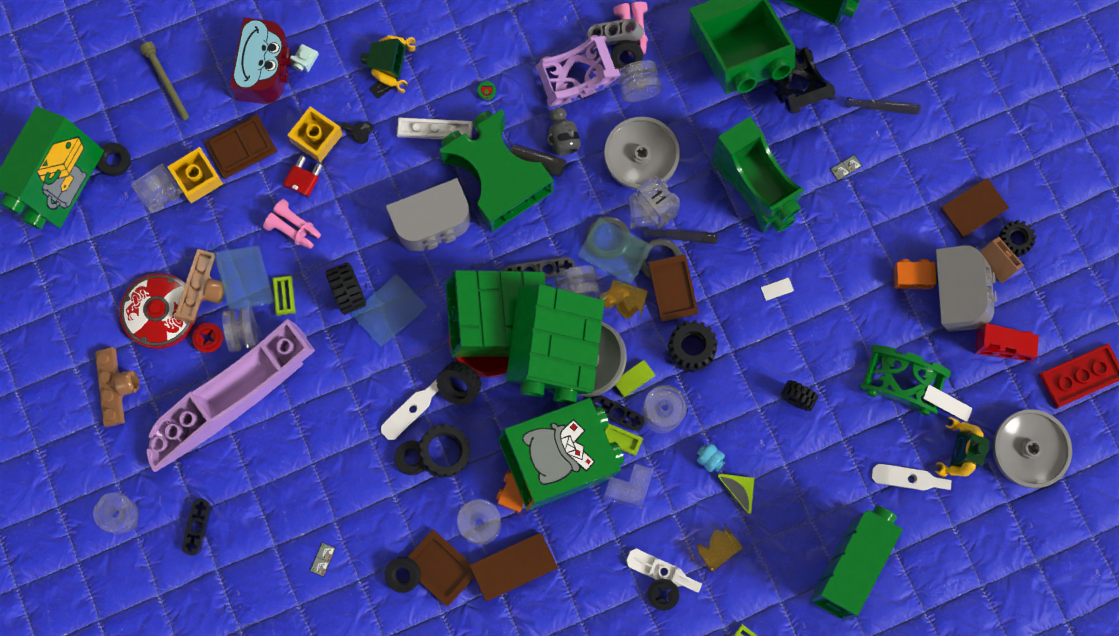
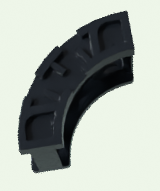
[768,47,835,114]

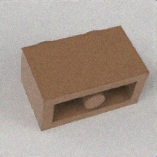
[980,237,1024,284]

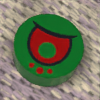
[477,81,496,101]

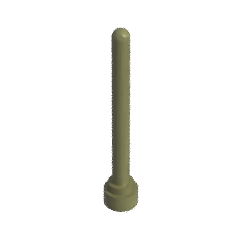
[140,41,189,120]

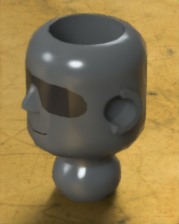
[547,108,581,156]

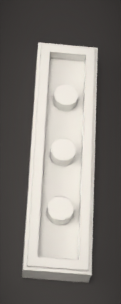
[397,118,473,140]

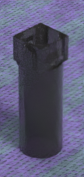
[511,143,566,177]

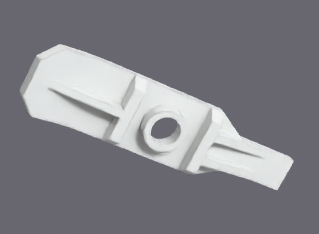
[381,379,439,440]
[872,464,952,491]
[626,549,702,593]

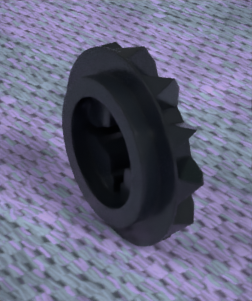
[648,578,680,610]

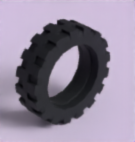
[417,424,471,478]

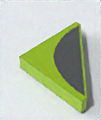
[717,474,754,515]

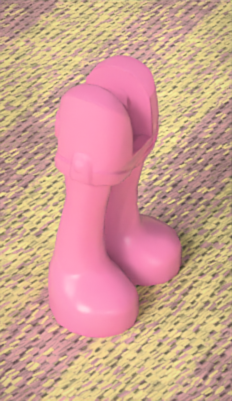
[613,2,648,56]
[263,199,321,249]

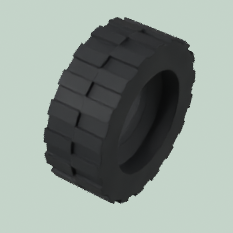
[436,361,482,406]

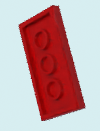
[1038,343,1119,409]

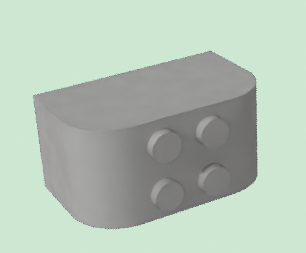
[386,178,470,251]
[936,246,997,332]

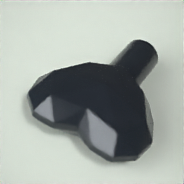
[341,121,373,144]

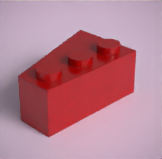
[975,323,1039,362]

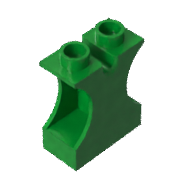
[439,109,554,232]
[711,116,804,233]

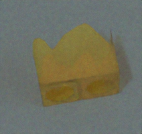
[605,279,648,321]
[695,523,743,572]

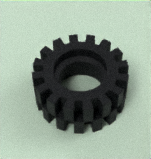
[998,220,1036,257]
[780,380,819,411]

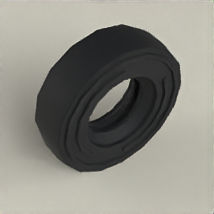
[610,40,643,74]
[97,142,131,177]
[394,440,424,475]
[385,557,421,593]

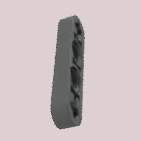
[502,257,575,279]

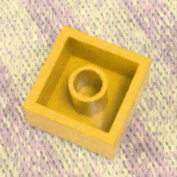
[287,106,343,163]
[167,147,223,204]

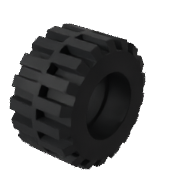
[326,262,366,315]
[668,320,718,372]

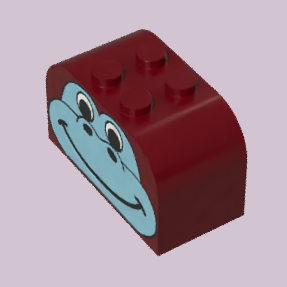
[230,17,291,104]

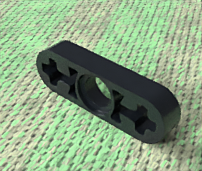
[592,396,644,432]
[182,498,211,556]

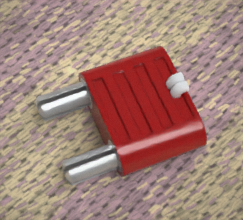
[282,156,322,198]

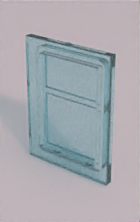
[577,217,653,285]
[214,246,274,311]
[351,274,427,347]

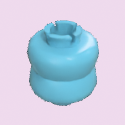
[696,444,725,472]

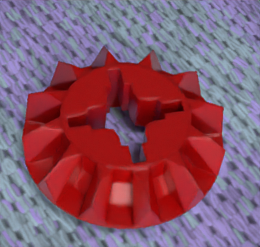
[192,323,224,354]

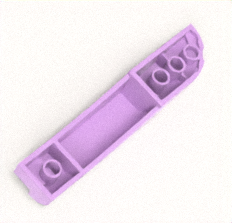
[147,319,315,472]

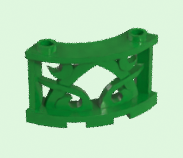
[860,344,951,416]

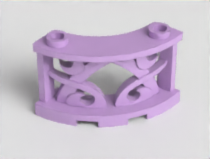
[535,35,621,107]

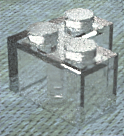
[604,464,653,510]

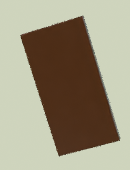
[469,532,558,602]

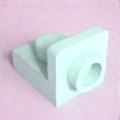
[290,44,319,73]

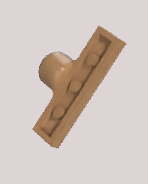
[175,249,226,324]
[95,347,140,427]

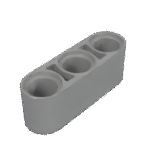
[588,19,644,46]

